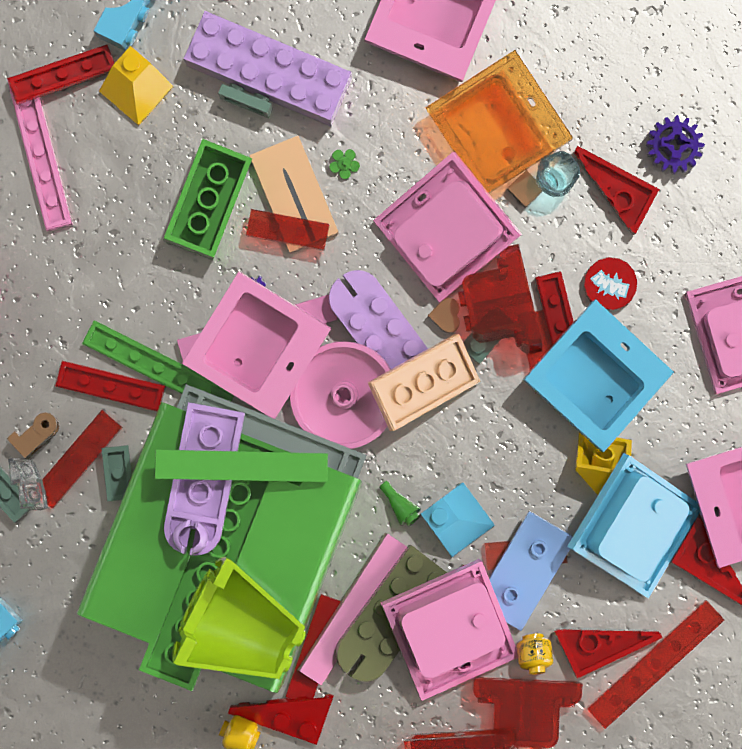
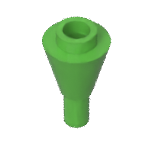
[379,481,421,526]

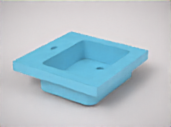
[523,299,674,452]
[567,453,700,598]

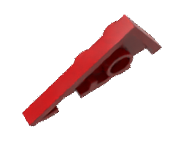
[574,146,660,235]
[671,518,742,605]
[554,629,663,679]
[228,694,334,745]

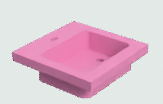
[364,0,496,82]
[373,152,522,303]
[182,271,331,419]
[685,276,742,395]
[686,447,742,568]
[381,559,518,701]

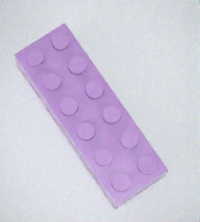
[184,11,352,126]

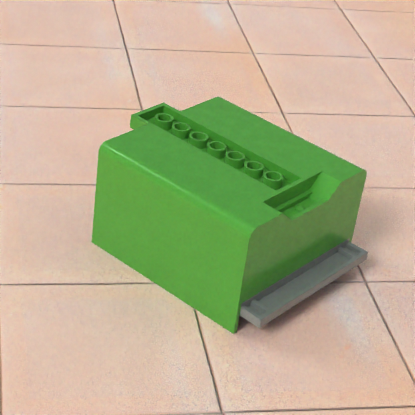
[77,384,367,693]

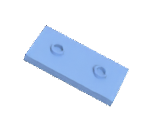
[489,511,573,631]

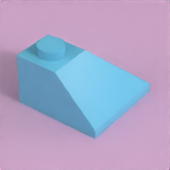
[420,483,495,557]

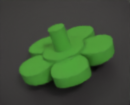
[329,149,360,179]

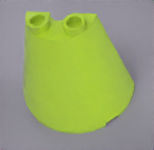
[172,557,306,679]

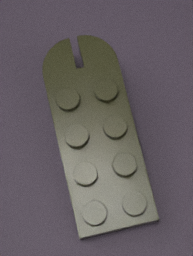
[336,545,447,682]

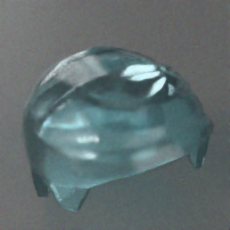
[536,151,580,197]

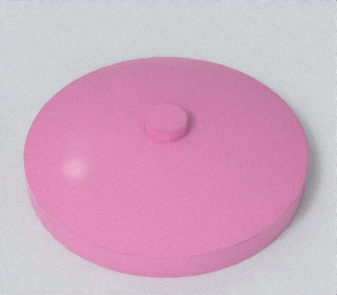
[290,341,391,449]

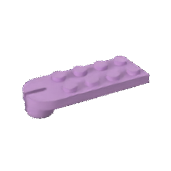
[329,270,428,369]
[164,402,245,555]

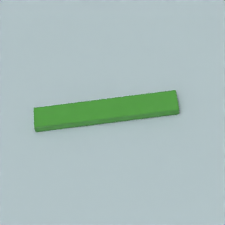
[82,320,234,402]
[154,450,328,482]

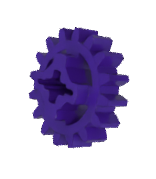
[646,115,705,174]

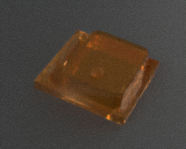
[425,50,573,194]

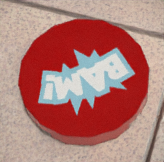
[584,257,637,310]

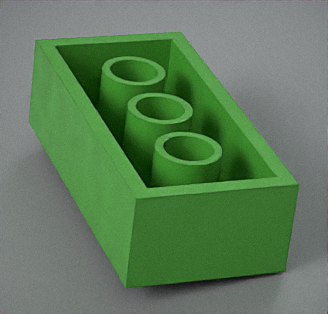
[163,139,252,260]

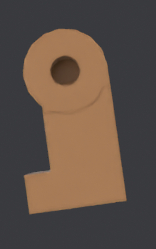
[7,412,60,460]

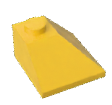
[99,46,173,126]
[576,432,632,495]

